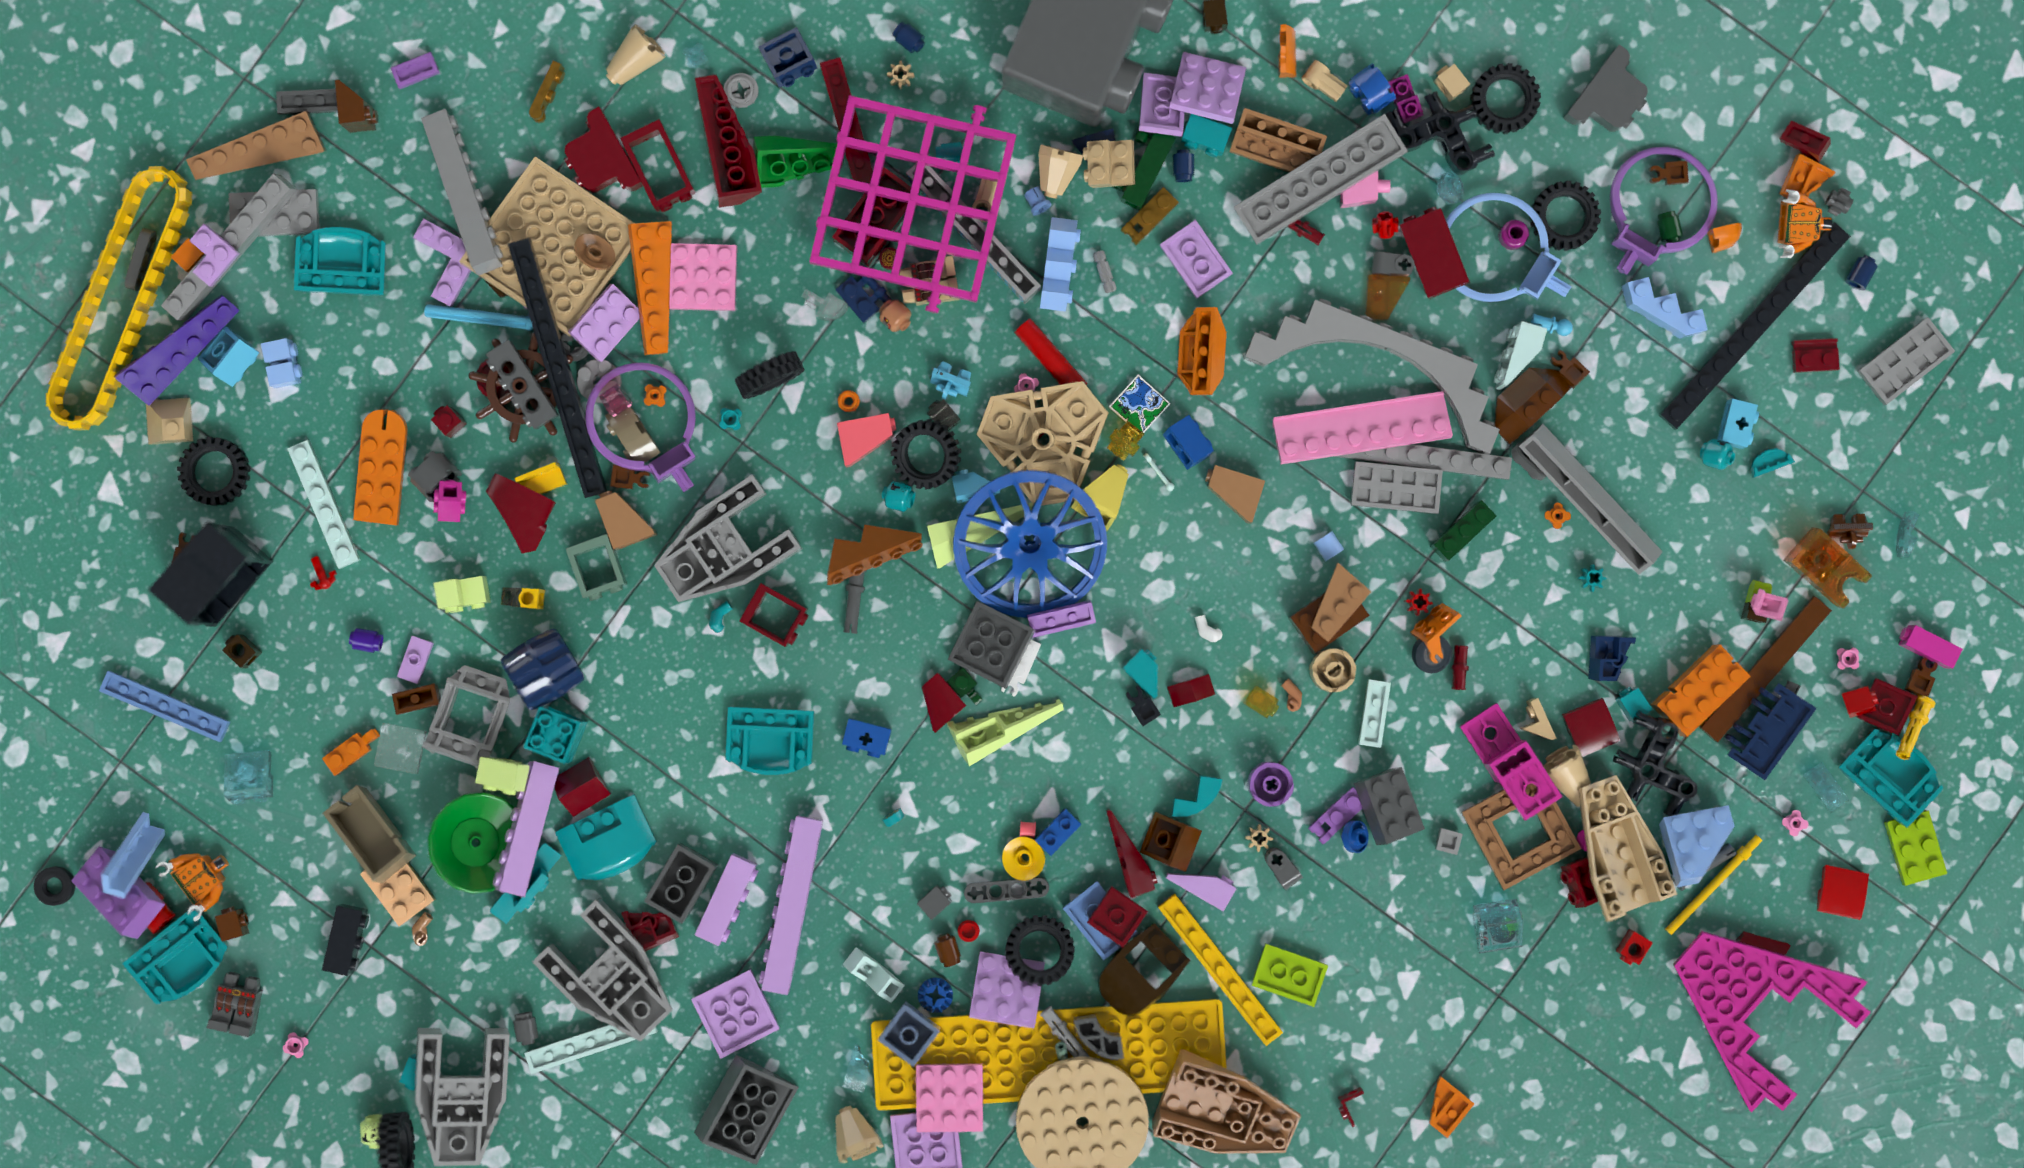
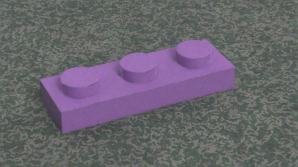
[1027,600,1096,638]

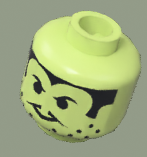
[360,1114,383,1149]

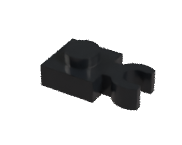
[1126,686,1161,727]

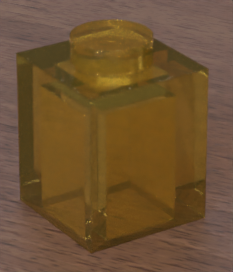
[1243,686,1279,718]

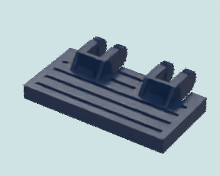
[1725,683,1817,780]

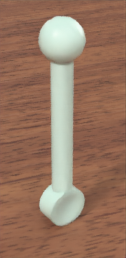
[1143,453,1174,491]

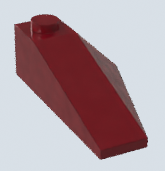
[1106,809,1158,898]

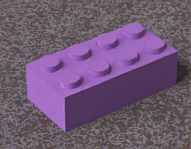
[71,846,165,939]

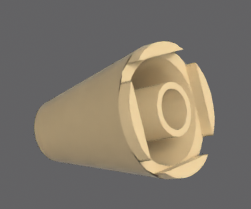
[606,24,666,85]
[1541,745,1591,807]

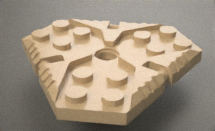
[977,381,1109,506]

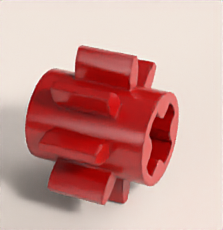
[1372,212,1399,239]
[1404,589,1433,616]

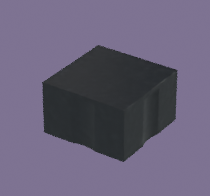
[148,522,273,627]

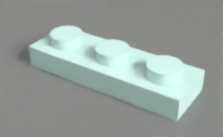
[1358,679,1391,748]

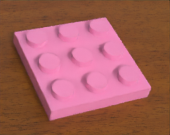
[669,243,737,311]
[916,1064,983,1132]

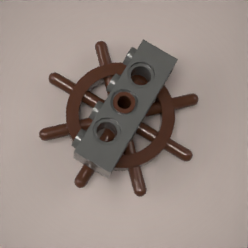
[468,332,580,443]

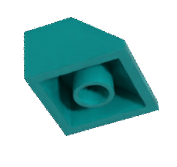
[1122,649,1158,699]

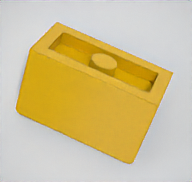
[515,462,567,495]

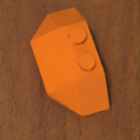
[1177,307,1227,395]

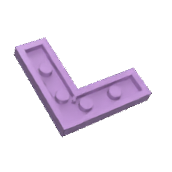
[413,219,471,307]

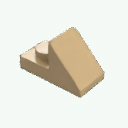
[1520,698,1556,740]

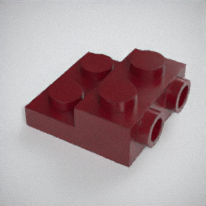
[1560,857,1599,908]

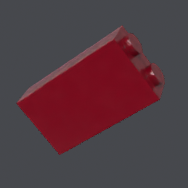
[1400,206,1470,299]

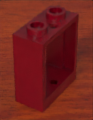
[739,583,809,647]

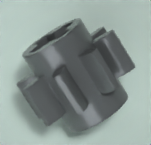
[1825,188,1853,216]

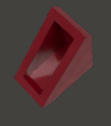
[1167,674,1216,707]

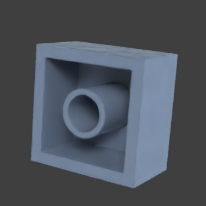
[878,1001,941,1067]

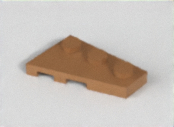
[1311,563,1371,642]

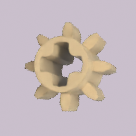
[887,61,914,90]
[1245,824,1273,852]

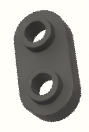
[1511,442,1547,481]

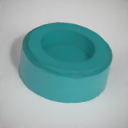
[882,808,905,827]

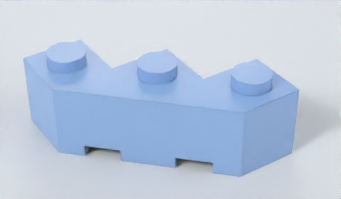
[1040,217,1081,312]
[1622,277,1708,339]

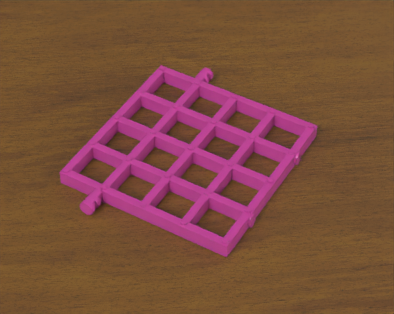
[809,95,1016,313]

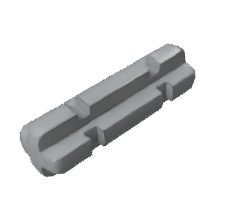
[1093,251,1116,293]

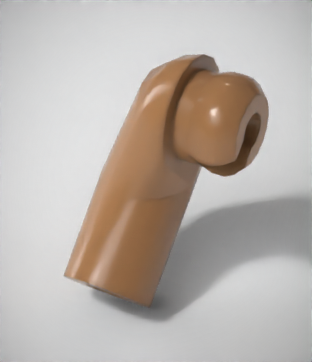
[412,912,433,946]

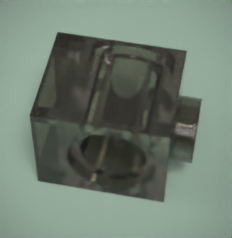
[927,399,961,431]

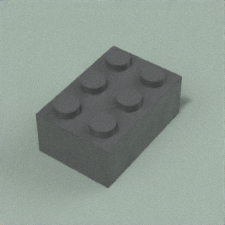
[1354,767,1425,845]
[644,843,718,924]

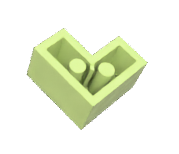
[434,576,491,613]
[475,757,529,795]

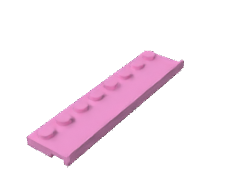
[1272,391,1453,465]

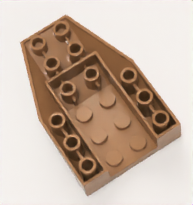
[1152,1048,1301,1154]

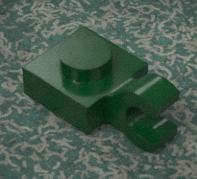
[947,668,983,705]

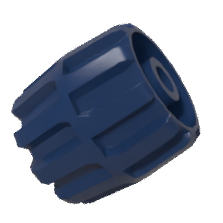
[501,628,585,710]

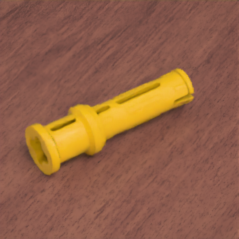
[1896,695,1936,760]

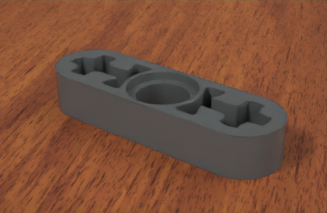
[125,228,157,291]

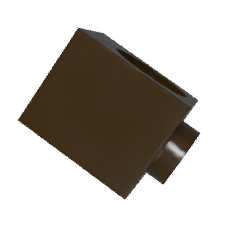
[1201,0,1228,34]
[222,634,262,668]

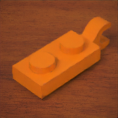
[322,729,381,776]

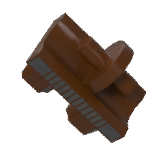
[1827,514,1873,549]

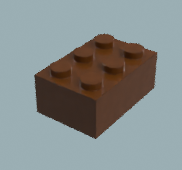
[1288,592,1370,654]

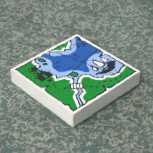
[1109,375,1171,436]

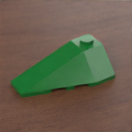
[753,136,844,188]

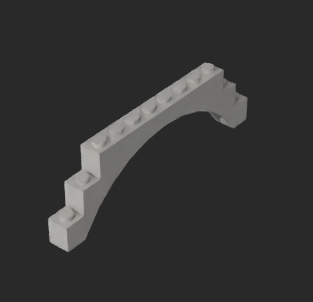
[1244,299,1500,454]

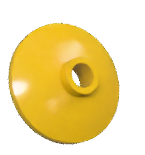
[1002,837,1045,881]

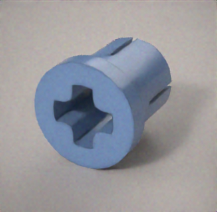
[1024,186,1052,216]

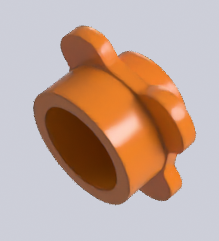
[644,384,667,407]
[1544,503,1571,529]

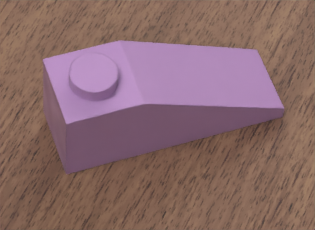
[1165,873,1236,911]

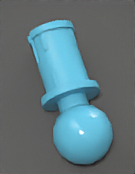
[1530,314,1573,336]

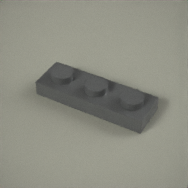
[276,89,338,115]

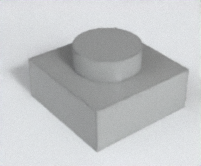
[1435,828,1463,855]

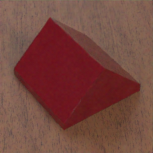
[554,757,611,817]

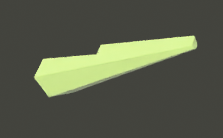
[927,503,1033,569]
[947,699,1064,766]

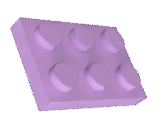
[1139,73,1184,137]
[1159,220,1233,299]
[568,284,640,362]

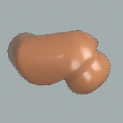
[1281,678,1302,712]

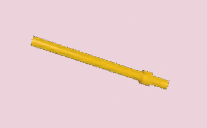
[1665,835,1763,935]

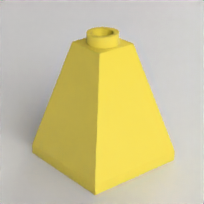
[1071,465,1129,531]

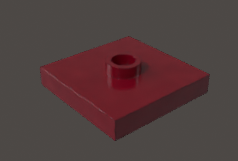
[1856,678,1918,736]
[1087,886,1148,948]

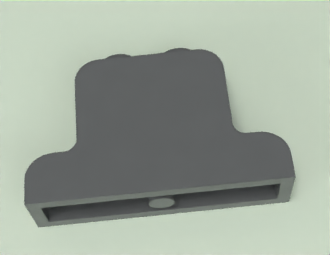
[1563,44,1648,132]

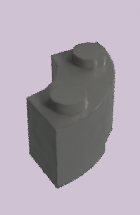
[1073,1014,1124,1059]

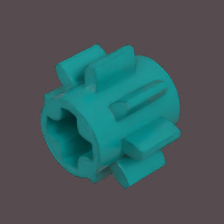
[1577,565,1607,592]

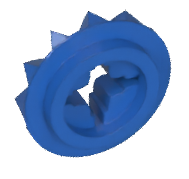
[918,978,953,1013]

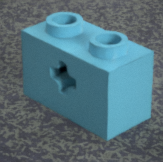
[1717,399,1759,449]

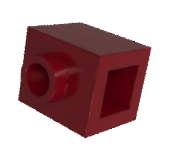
[431,405,467,438]

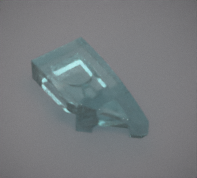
[842,1044,870,1093]

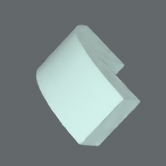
[843,947,905,1003]

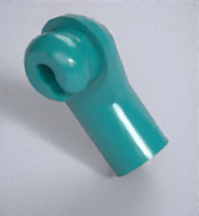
[709,601,733,633]

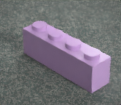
[695,853,759,946]

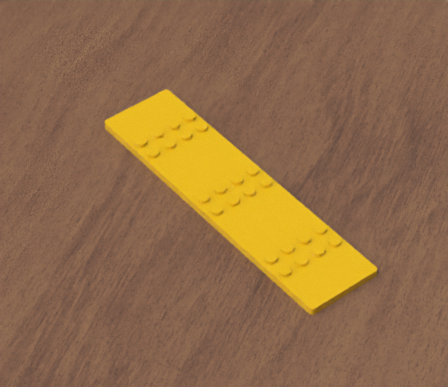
[871,999,1227,1110]

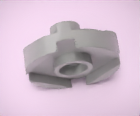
[577,359,622,403]

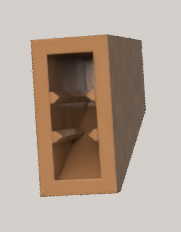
[1205,465,1265,524]
[595,491,657,550]

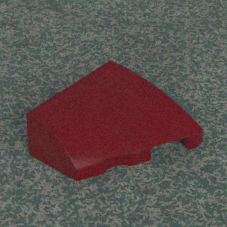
[922,673,967,733]

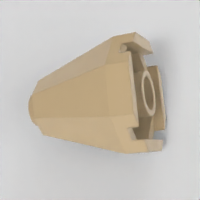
[1039,145,1083,199]
[836,1106,884,1163]

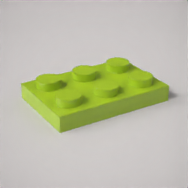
[1884,810,1947,886]
[1251,943,1328,1007]

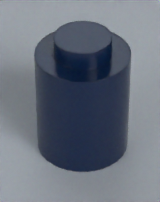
[1845,255,1878,291]

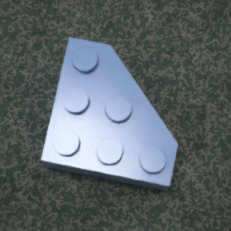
[1659,805,1734,887]

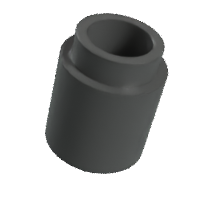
[513,1012,539,1045]

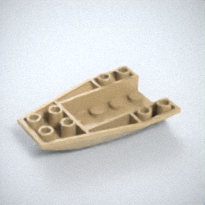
[1580,775,1677,922]

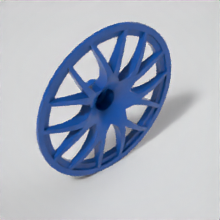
[953,470,1107,618]

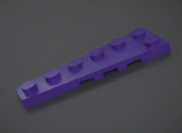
[114,294,240,406]

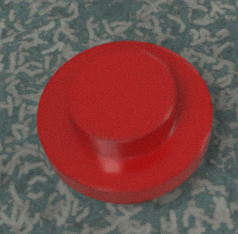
[958,920,980,942]

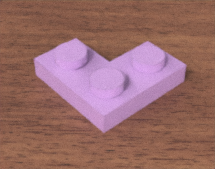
[190,224,240,287]

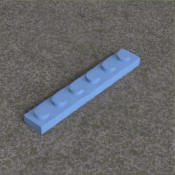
[99,671,230,742]

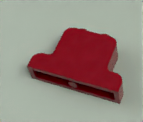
[564,106,643,193]

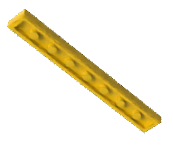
[1157,893,1283,1046]

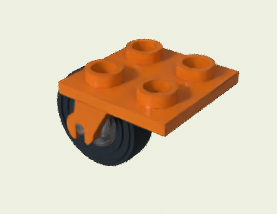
[1410,603,1461,673]

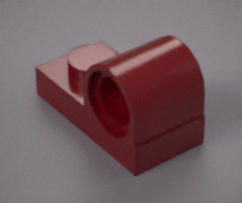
[1779,120,1831,163]

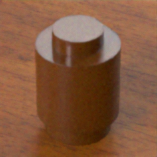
[934,933,961,967]

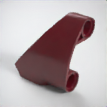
[486,473,556,554]

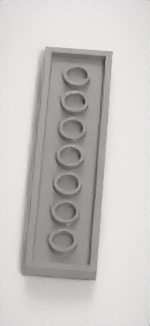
[1234,114,1408,245]

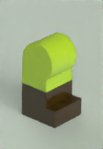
[1741,580,1772,623]

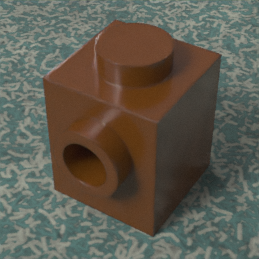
[215,906,250,942]

